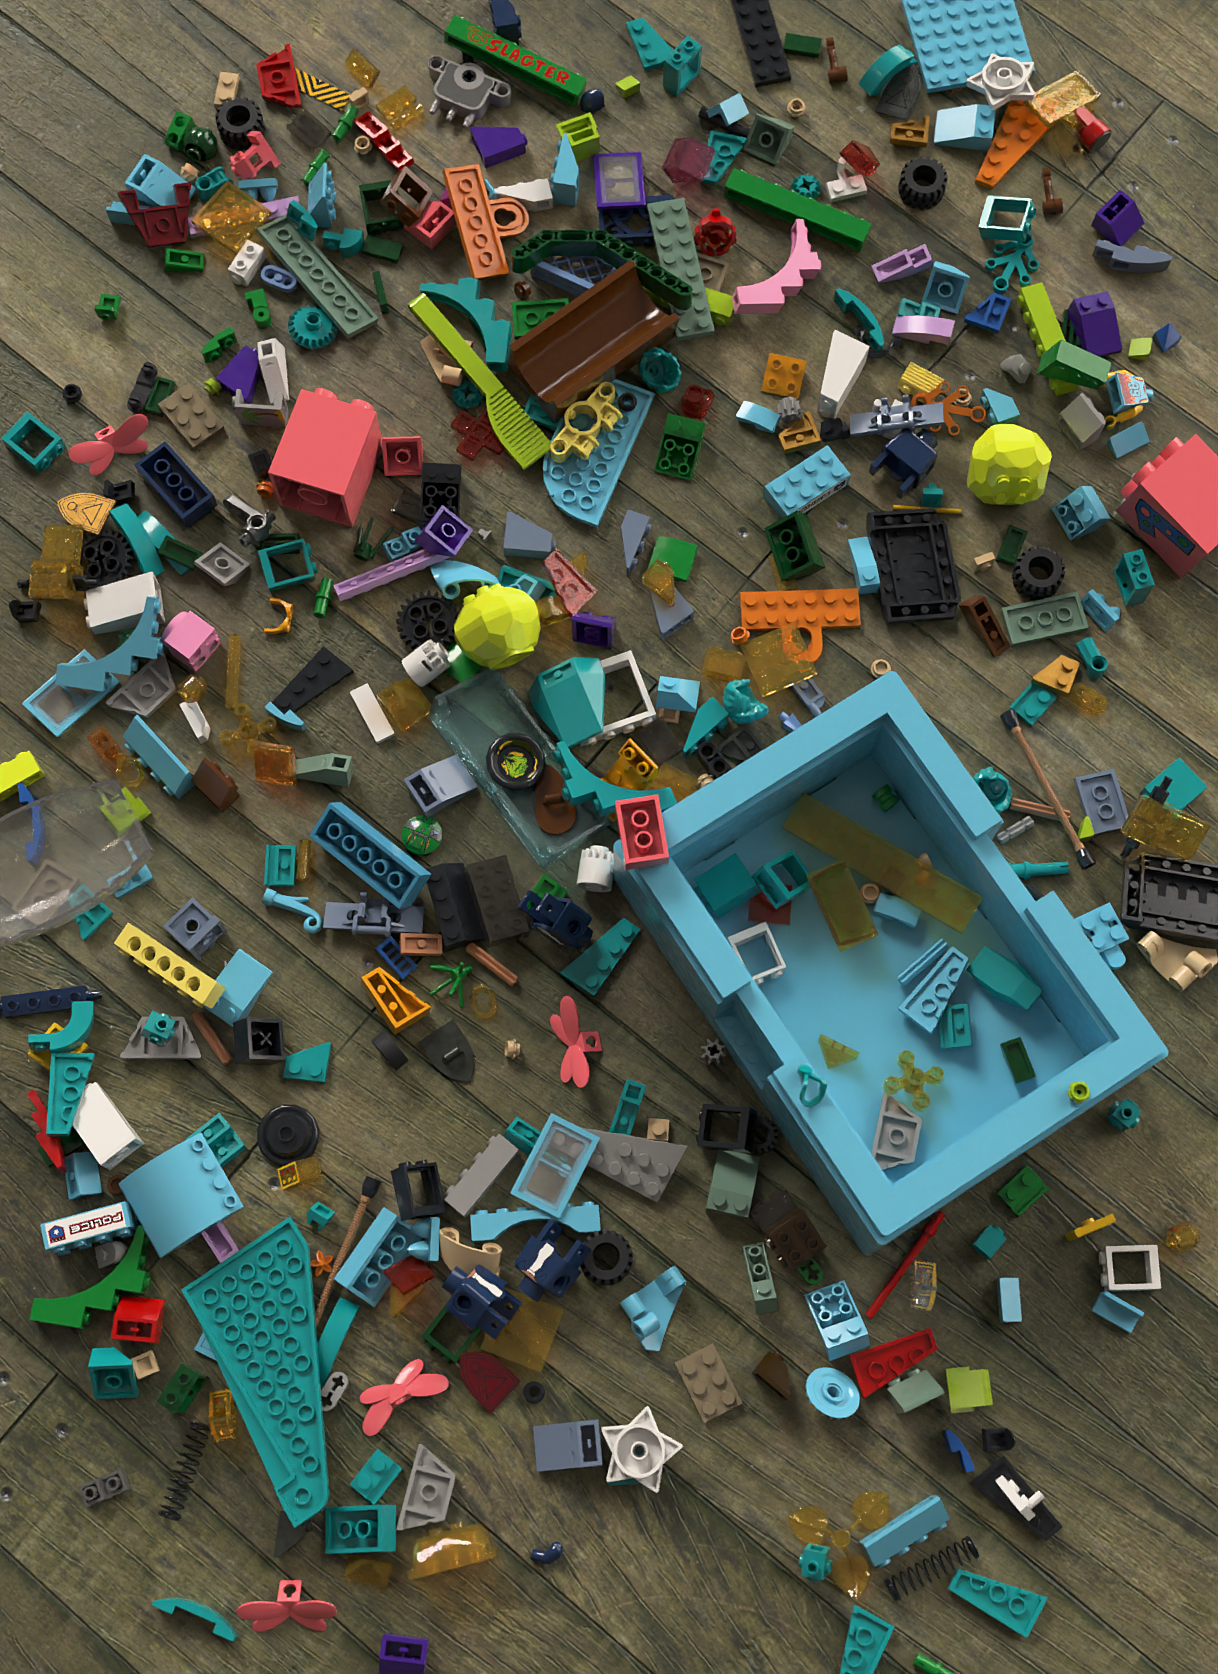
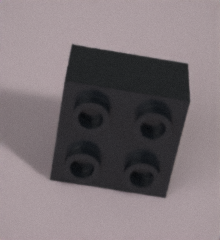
[233,1017,285,1065]

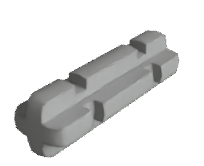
[997,816,1034,844]

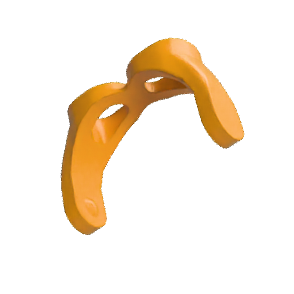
[264,598,293,634]

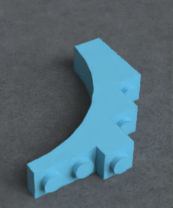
[55,596,164,692]

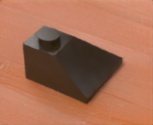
[752,1351,791,1401]

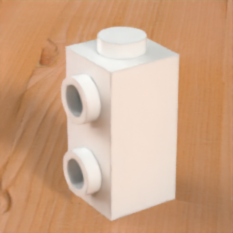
[228,240,266,287]

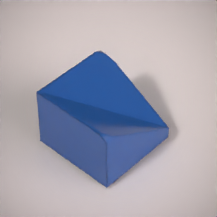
[1152,323,1181,353]

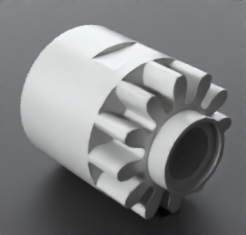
[402,639,450,687]
[577,845,613,892]

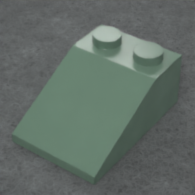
[705,1150,760,1220]
[885,1368,944,1414]

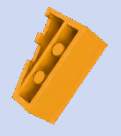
[361,967,431,1035]

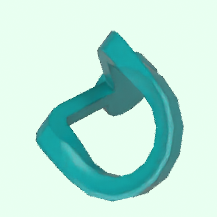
[797,1065,827,1107]

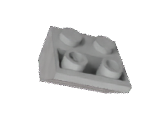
[1056,393,1106,451]

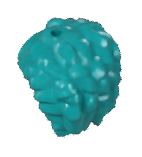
[638,347,682,394]
[723,679,769,724]
[973,767,1012,814]

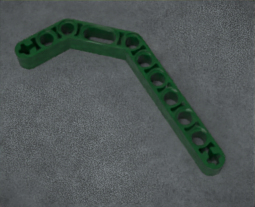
[511,230,693,310]

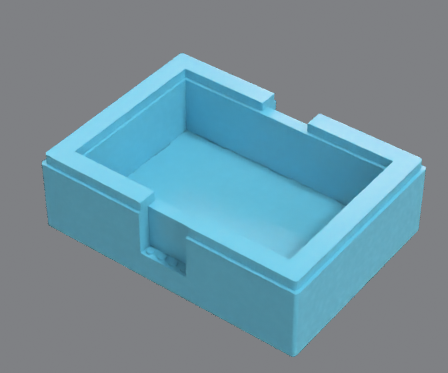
[613,671,1168,1256]

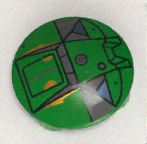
[402,815,442,855]

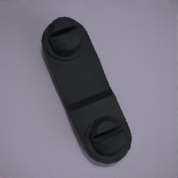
[127,362,158,413]

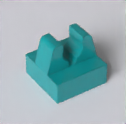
[920,483,943,508]
[306,1201,336,1231]

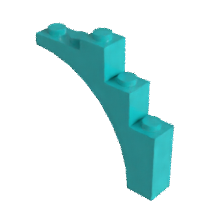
[420,277,513,372]
[553,741,677,817]

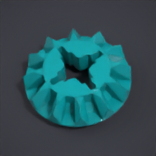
[791,173,821,199]
[453,379,483,408]

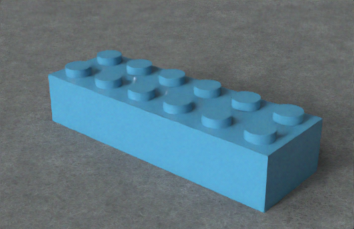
[309,802,431,909]

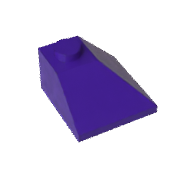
[414,505,473,557]

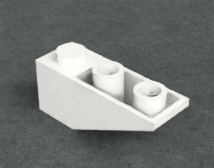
[494,179,553,212]
[257,338,289,404]

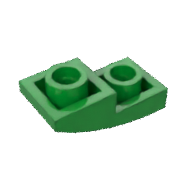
[201,327,237,363]

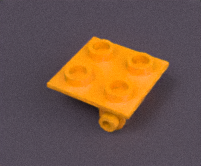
[761,353,807,399]

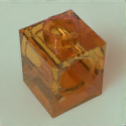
[87,725,121,761]

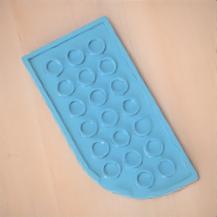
[543,379,655,528]

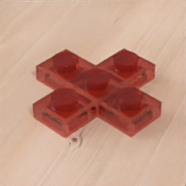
[451,406,505,461]

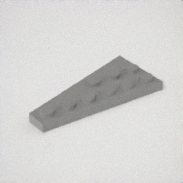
[549,1126,687,1203]

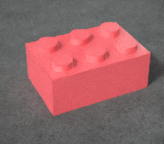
[615,795,669,870]

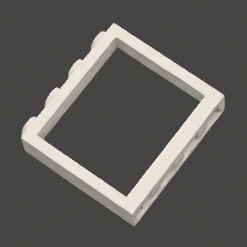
[580,650,656,747]

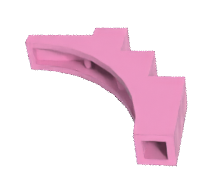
[732,219,821,314]

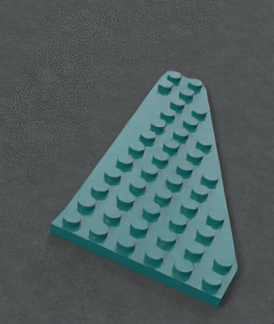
[181,1217,329,1528]

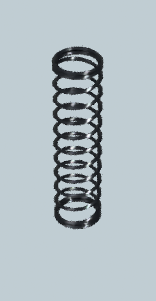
[158,1420,213,1521]
[884,1536,980,1602]

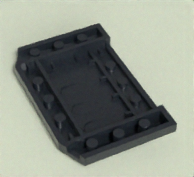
[866,508,961,624]
[1120,852,1218,944]

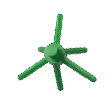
[430,962,473,1008]

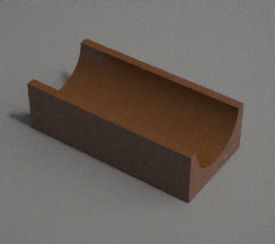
[507,259,679,423]

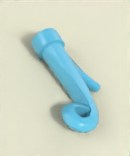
[262,888,323,933]

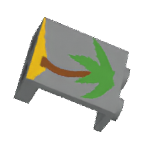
[232,389,289,427]

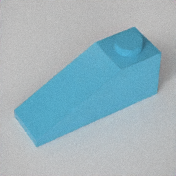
[848,537,880,595]

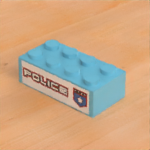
[763,445,851,519]
[40,1201,138,1256]

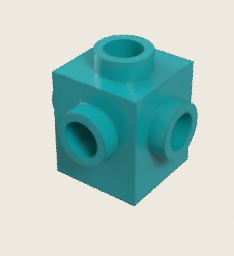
[141,1010,176,1045]
[1107,1098,1141,1131]
[799,1543,832,1582]

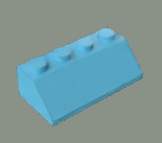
[123,715,194,799]
[334,1207,422,1308]
[858,1495,950,1568]

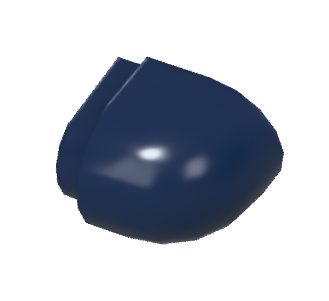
[580,88,605,113]

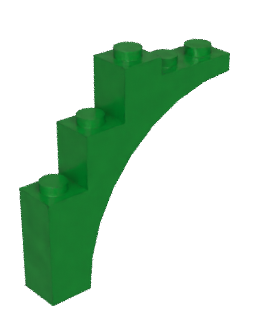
[29,1226,151,1329]

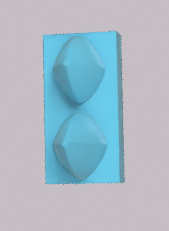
[238,178,278,206]
[1081,589,1120,632]
[108,861,154,900]
[407,1217,440,1263]

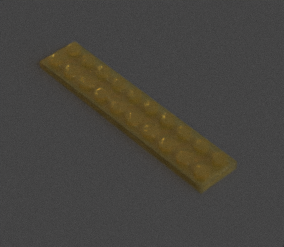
[782,793,983,934]

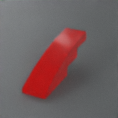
[354,111,415,171]
[27,1090,66,1174]

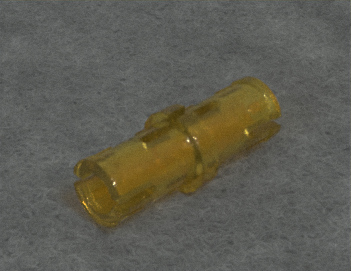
[295,839,312,882]

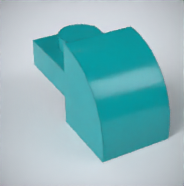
[323,228,365,258]

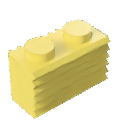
[898,362,944,403]

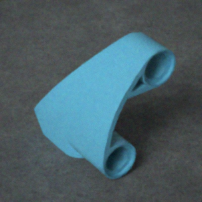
[430,560,500,599]
[620,1265,686,1352]

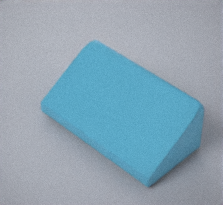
[1107,421,1150,459]
[997,1278,1022,1323]

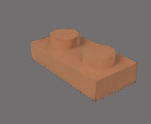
[400,933,442,956]

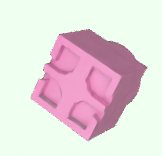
[162,611,221,672]

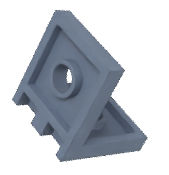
[163,897,228,961]

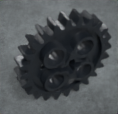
[72,529,136,589]
[396,590,459,650]

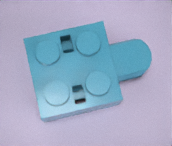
[1074,902,1130,970]

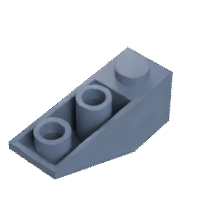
[621,509,652,575]

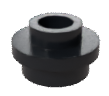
[62,384,82,403]
[618,393,637,412]
[523,1381,545,1404]

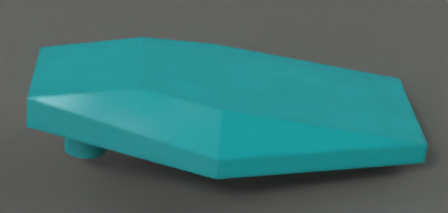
[966,946,1043,1011]

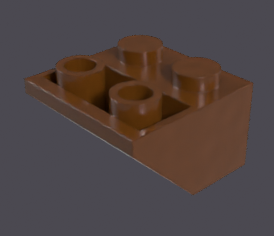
[191,758,240,813]

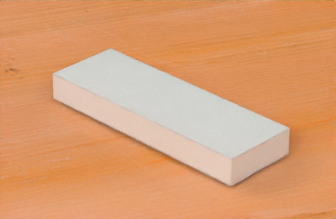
[350,683,395,744]

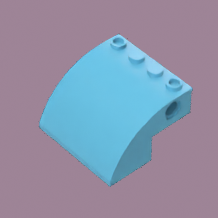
[118,1132,243,1259]

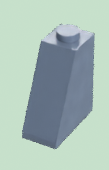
[503,512,556,559]
[649,576,694,641]

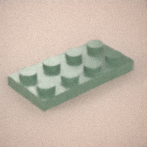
[1001,591,1089,647]

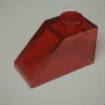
[839,140,880,177]

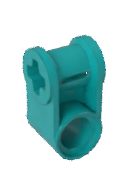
[196,166,233,201]

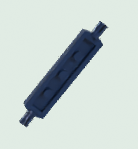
[0,985,102,1017]

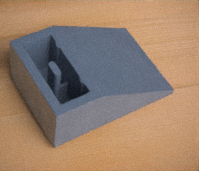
[404,754,478,818]
[533,1419,602,1472]

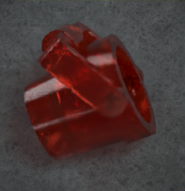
[681,384,715,419]

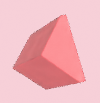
[382,436,423,476]

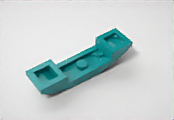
[833,288,884,353]
[109,504,164,576]
[137,510,190,576]
[609,1078,647,1135]
[317,1297,360,1387]
[152,1598,238,1642]

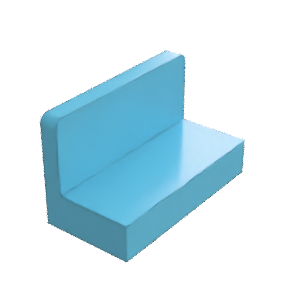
[707,93,749,126]
[106,201,150,225]
[64,1152,102,1200]
[1091,1291,1144,1333]

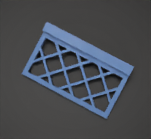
[530,256,617,297]

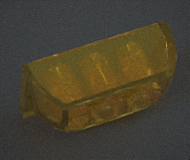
[806,859,879,952]
[407,1522,499,1580]

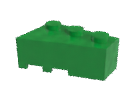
[1037,340,1111,389]

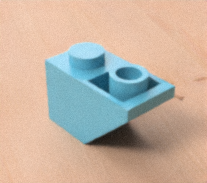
[979,388,1020,425]

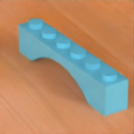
[470,1202,601,1243]

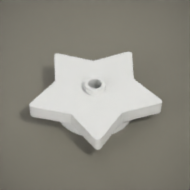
[966,54,1035,111]
[601,1406,683,1493]

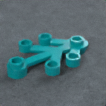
[985,234,1039,294]

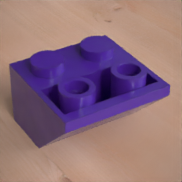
[1091,190,1145,247]
[379,1633,430,1674]

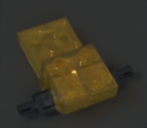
[17,524,100,600]
[1120,776,1211,860]

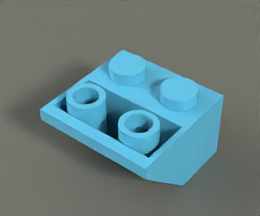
[1051,486,1111,541]

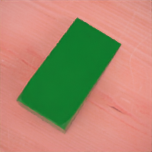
[164,248,204,272]

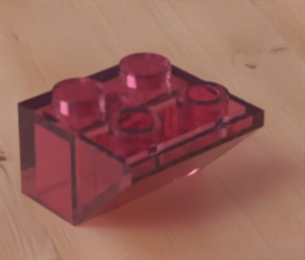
[662,137,716,183]

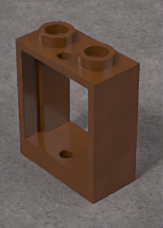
[380,166,433,227]

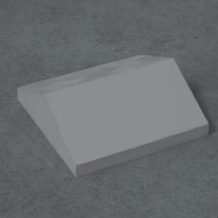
[194,542,250,586]

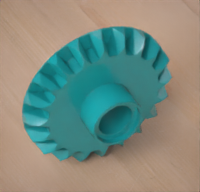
[288,305,338,348]

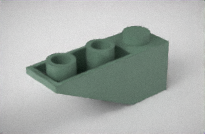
[289,753,354,787]
[742,1243,777,1315]

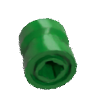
[871,784,900,813]

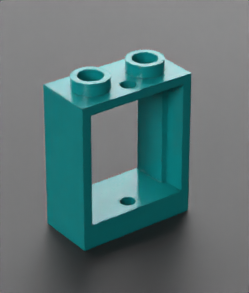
[663,36,702,97]
[978,196,1036,242]
[1,411,66,474]
[258,538,318,592]
[1113,549,1155,607]
[752,849,817,909]

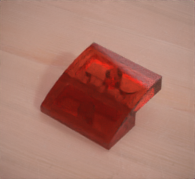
[748,882,792,926]

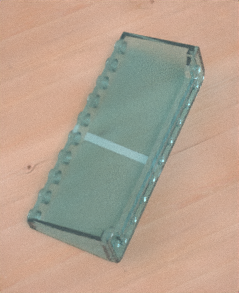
[429,668,611,869]

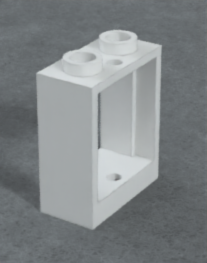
[727,922,786,986]
[1099,1245,1161,1291]

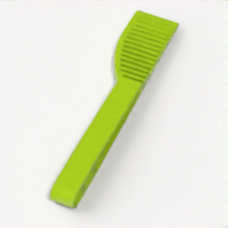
[407,293,551,470]

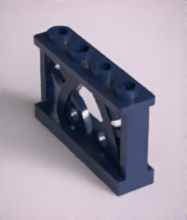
[598,195,673,248]

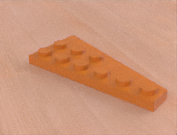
[975,97,1067,190]

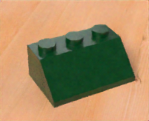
[764,511,825,581]

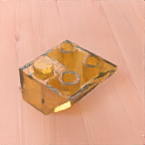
[377,678,434,732]

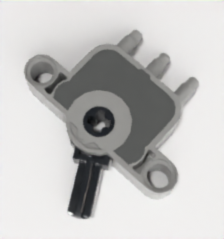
[428,52,511,129]

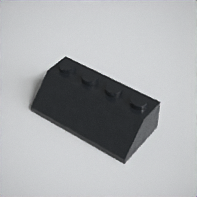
[426,863,487,951]

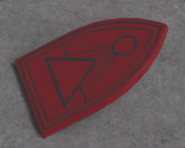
[460,1352,521,1413]

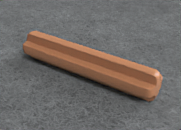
[1010,798,1070,821]
[466,942,518,986]
[191,1011,233,1065]

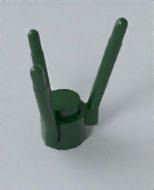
[353,516,394,561]

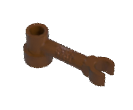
[826,37,848,82]
[1042,168,1063,214]

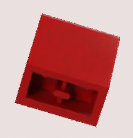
[111,1296,165,1344]

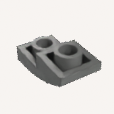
[78,1468,131,1508]

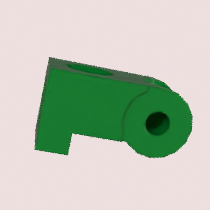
[165,111,196,151]
[244,288,271,329]

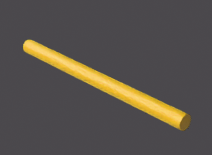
[893,505,961,514]

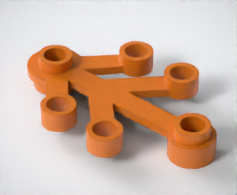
[911,381,986,435]

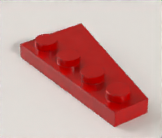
[848,1328,938,1399]

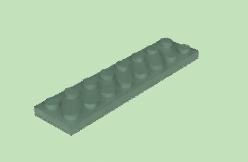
[647,198,715,341]
[257,214,379,339]

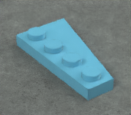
[899,946,969,1036]

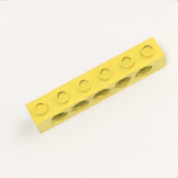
[114,923,226,1009]

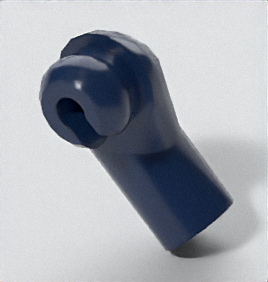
[531,1542,563,1564]

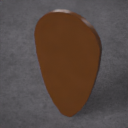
[535,765,576,835]

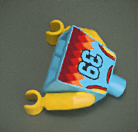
[1099,370,1153,430]

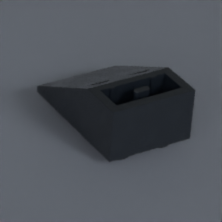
[420,462,461,521]

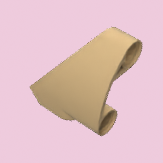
[420,334,473,386]
[1137,931,1218,991]
[439,1227,502,1277]

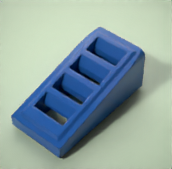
[374,935,417,980]

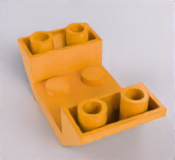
[591,738,658,822]

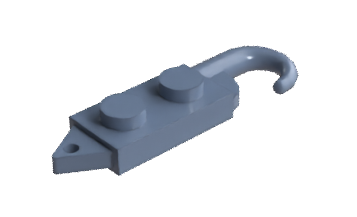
[784,660,825,717]

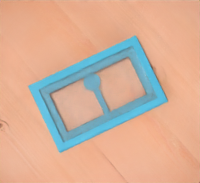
[22,649,120,738]
[510,1113,600,1219]

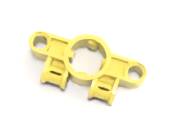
[551,382,623,463]

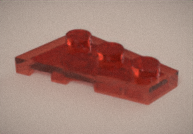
[542,548,597,618]

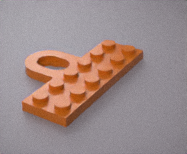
[442,164,529,280]
[740,588,861,667]

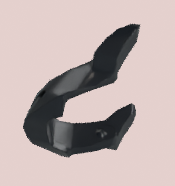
[854,325,902,359]

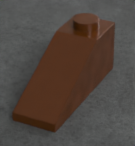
[959,595,1011,657]

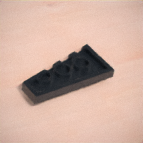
[272,646,354,714]
[970,1455,1063,1541]

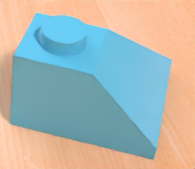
[921,261,970,314]
[656,676,700,713]

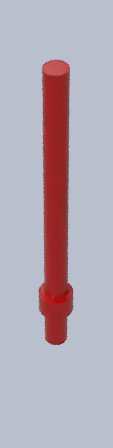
[864,1211,946,1320]

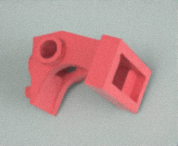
[229,131,281,180]

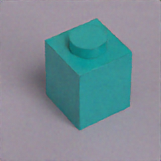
[971,1225,1007,1260]

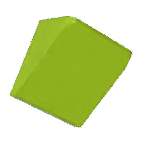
[615,76,640,99]
[1128,338,1153,361]
[1078,816,1094,843]

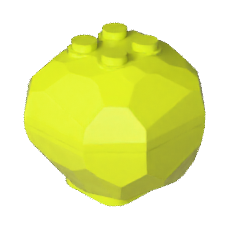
[967,424,1052,505]
[454,583,540,670]

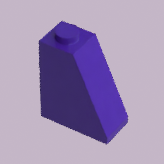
[470,127,528,168]
[216,345,261,404]

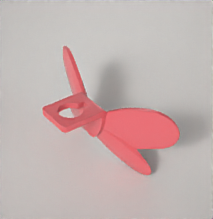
[68,414,148,476]
[550,996,602,1088]
[360,1359,449,1436]
[236,1580,337,1632]

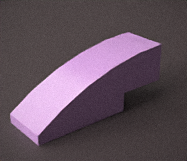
[872,244,934,283]
[892,316,955,345]
[201,1222,239,1263]

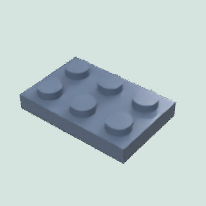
[1074,769,1132,836]

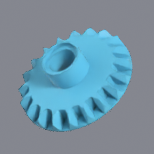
[805,1367,860,1421]

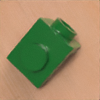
[95,294,121,321]

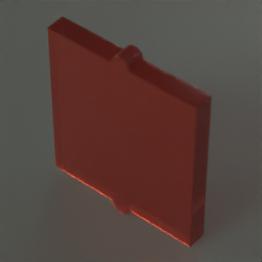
[383,1255,435,1295]

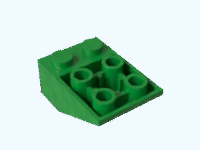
[654,414,707,481]

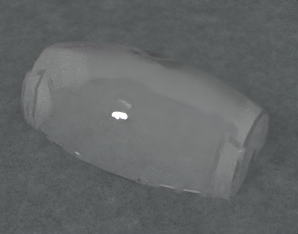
[0,779,156,947]

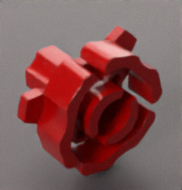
[693,209,737,256]

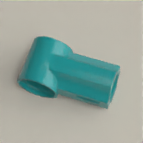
[1075,637,1108,679]

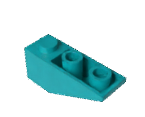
[683,697,729,758]

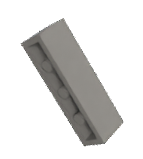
[444,1134,519,1218]

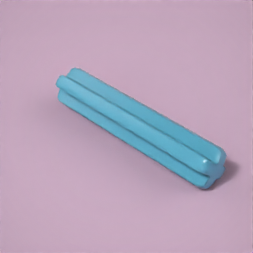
[897,939,948,986]

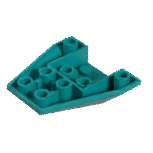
[528,657,605,748]

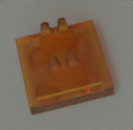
[254,741,296,787]

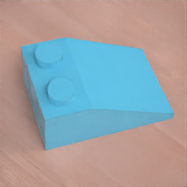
[933,104,996,151]
[204,949,273,1027]

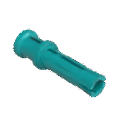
[1008,861,1069,880]

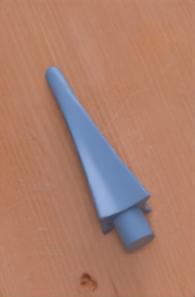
[778,712,802,732]

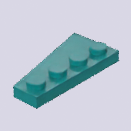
[46,1053,95,1136]

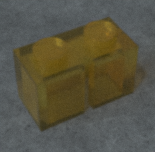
[701,647,747,682]

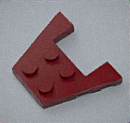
[117,182,191,248]

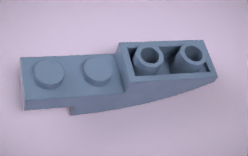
[1092,239,1173,273]

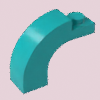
[858,45,918,96]
[28,1001,94,1053]

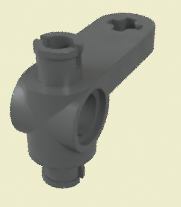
[223,495,276,547]

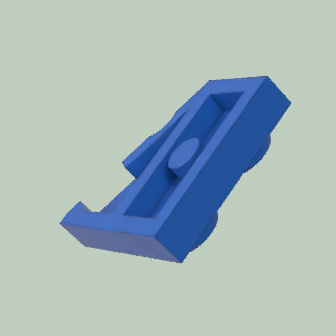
[964,292,1011,334]

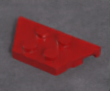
[256,43,302,109]

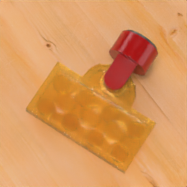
[1023,70,1111,152]

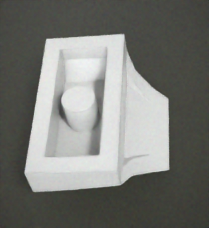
[179,702,211,744]

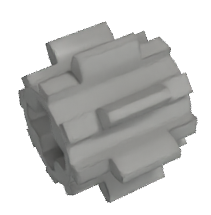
[777,397,801,422]
[701,1039,726,1065]

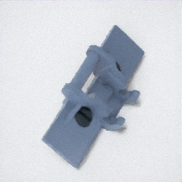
[850,395,944,437]
[323,892,425,937]

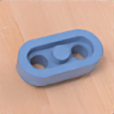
[261,265,298,293]

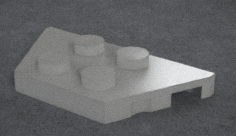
[105,652,177,719]
[120,1017,202,1059]
[871,1091,922,1170]
[396,1444,456,1531]

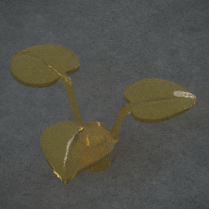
[788,1491,889,1598]

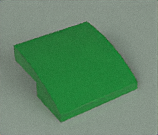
[647,536,698,582]
[443,640,484,688]

